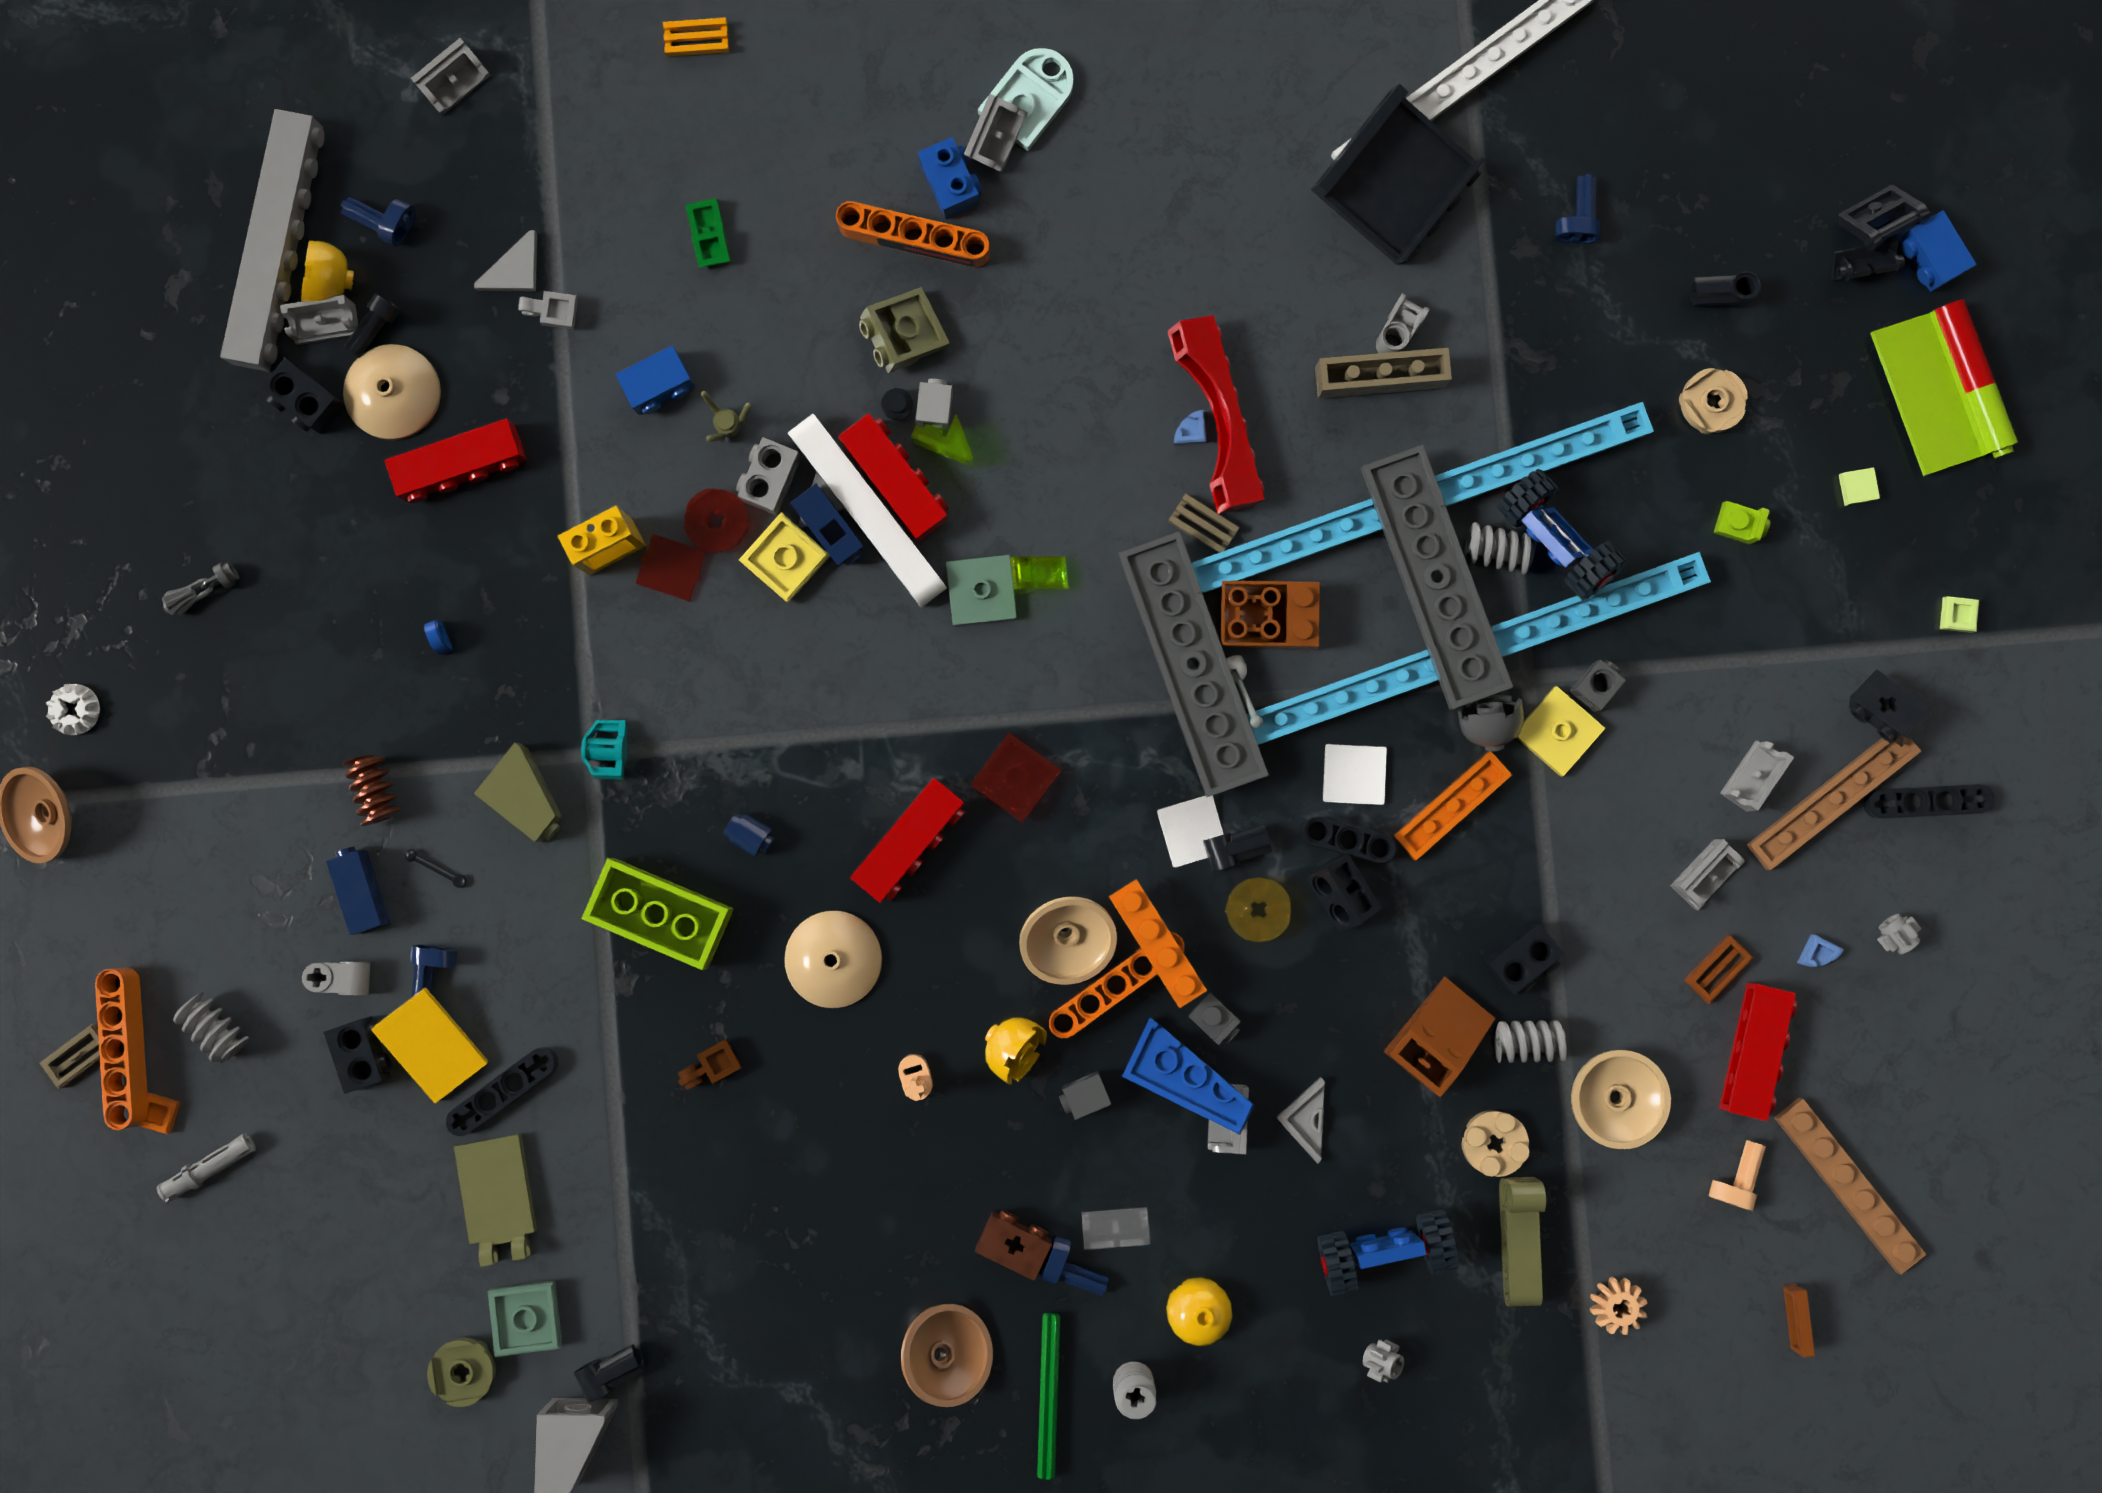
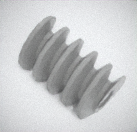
[1464,522,1537,575]
[173,992,250,1063]
[1494,1020,1567,1063]
[1113,1361,1156,1419]

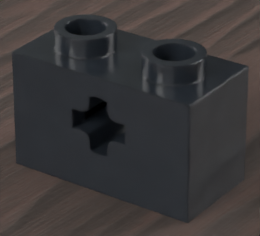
[1849,669,1931,747]

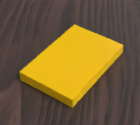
[371,987,488,1103]

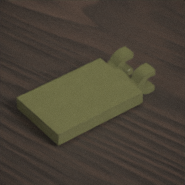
[454,1133,537,1267]

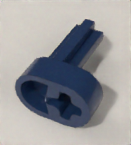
[1555,174,1601,244]
[341,197,416,246]
[410,944,458,998]
[1039,1235,1109,1296]

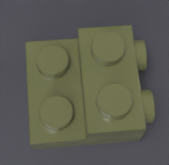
[859,287,950,374]

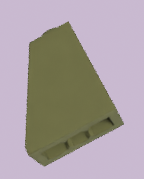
[474,743,562,842]

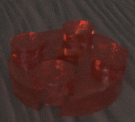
[683,488,749,554]

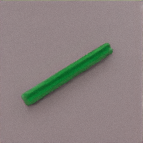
[1037,1313,1060,1480]

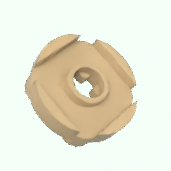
[1679,368,1748,434]
[1462,1110,1530,1177]

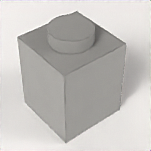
[916,379,953,430]

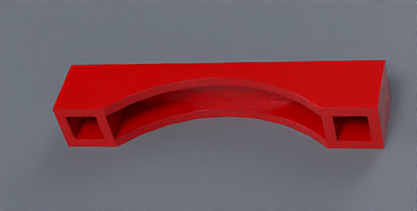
[1167,315,1265,515]

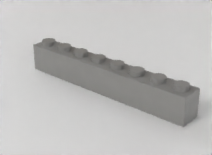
[220,109,325,372]

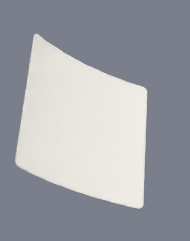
[1323,744,1387,805]
[1157,795,1224,867]

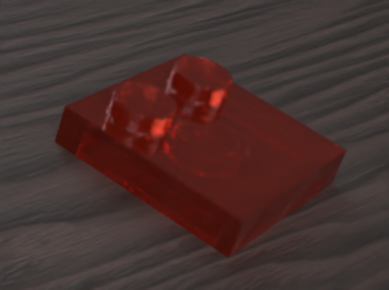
[970,733,1061,823]

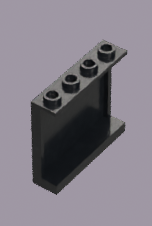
[1311,83,1485,264]

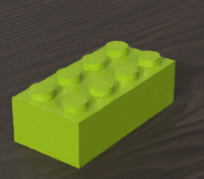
[581,858,734,970]

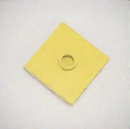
[739,512,830,603]
[1516,686,1605,777]

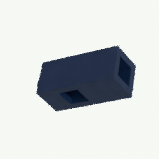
[790,483,864,566]
[326,846,391,935]

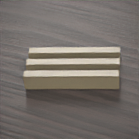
[1168,493,1240,553]
[40,1023,100,1089]

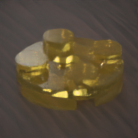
[1225,877,1291,942]

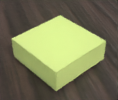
[1839,467,1880,506]
[1940,596,1979,633]

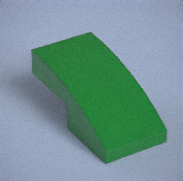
[685,198,730,268]

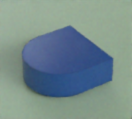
[424,620,453,655]

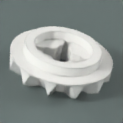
[46,684,100,735]

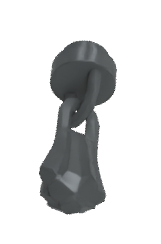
[162,562,239,616]

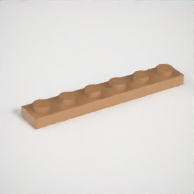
[1747,738,1921,870]
[1774,1098,1926,1275]

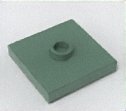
[946,555,1017,626]
[488,1280,563,1357]

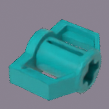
[581,720,628,780]

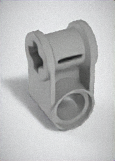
[1376,293,1430,353]
[302,962,371,995]

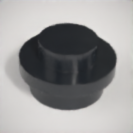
[881,388,913,421]

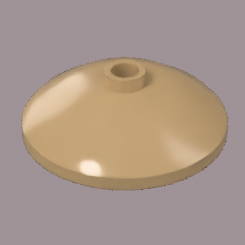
[343,344,441,440]
[1019,897,1117,985]
[785,911,882,1008]
[1571,1050,1671,1149]

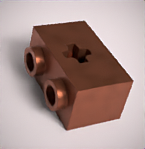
[975,1210,1052,1281]

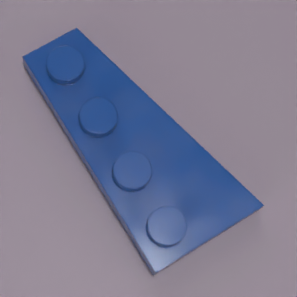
[1122,1017,1254,1135]

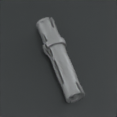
[156,1133,256,1203]

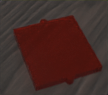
[636,534,706,602]

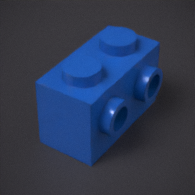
[917,137,982,219]

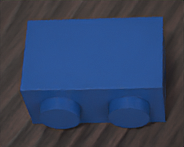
[1898,210,1977,292]
[615,345,695,415]

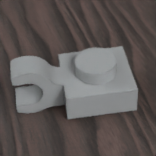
[518,291,578,330]

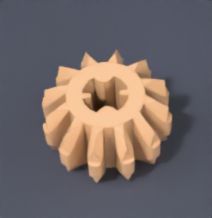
[1590,1277,1648,1335]

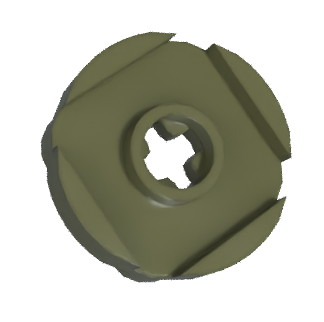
[427,1337,496,1407]

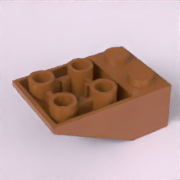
[1221,581,1320,651]
[1383,977,1495,1098]

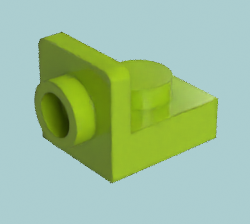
[1713,501,1770,544]

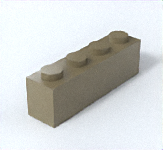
[1315,348,1452,399]

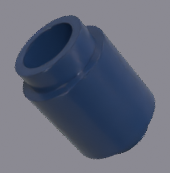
[724,813,774,857]

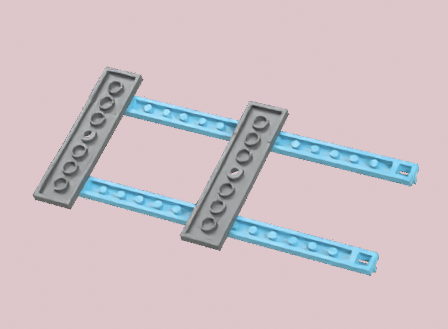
[1118,402,1711,798]

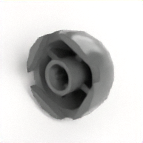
[1457,695,1524,751]

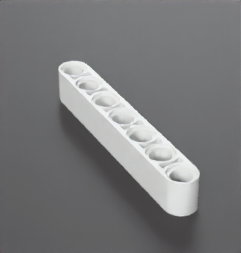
[788,414,947,608]

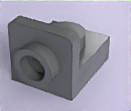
[1188,992,1240,1045]

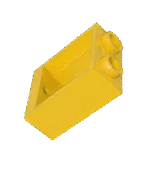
[558,506,646,576]

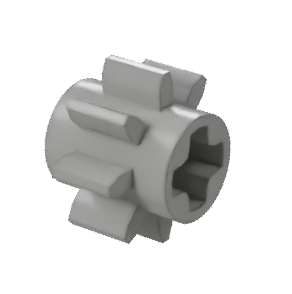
[1877,914,1922,954]
[1363,1339,1404,1383]

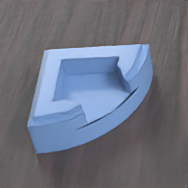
[1174,410,1206,445]
[1797,934,1844,967]

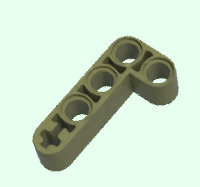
[1499,1177,1546,1307]

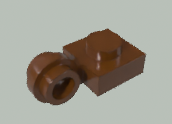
[678,1038,742,1090]

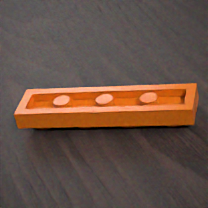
[1392,751,1512,861]
[1108,879,1207,1008]

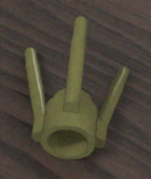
[701,391,751,442]

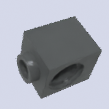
[1569,660,1626,712]
[1059,1071,1111,1120]

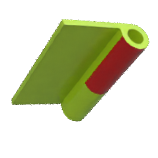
[1870,299,2018,476]

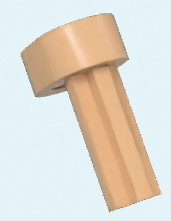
[898,1054,933,1101]
[1708,1140,1766,1211]

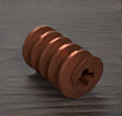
[342,755,400,826]

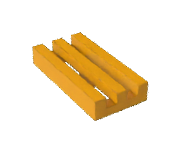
[663,17,729,57]

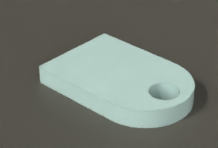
[978,48,1073,151]

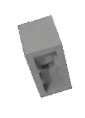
[736,437,802,516]

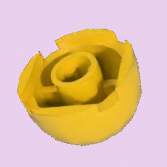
[301,240,354,302]
[985,1017,1047,1085]
[1166,1277,1232,1346]

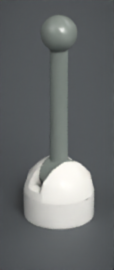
[1226,655,1263,728]

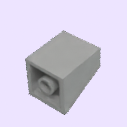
[534,1398,618,1493]

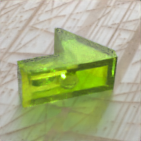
[911,415,974,468]
[1010,556,1069,594]

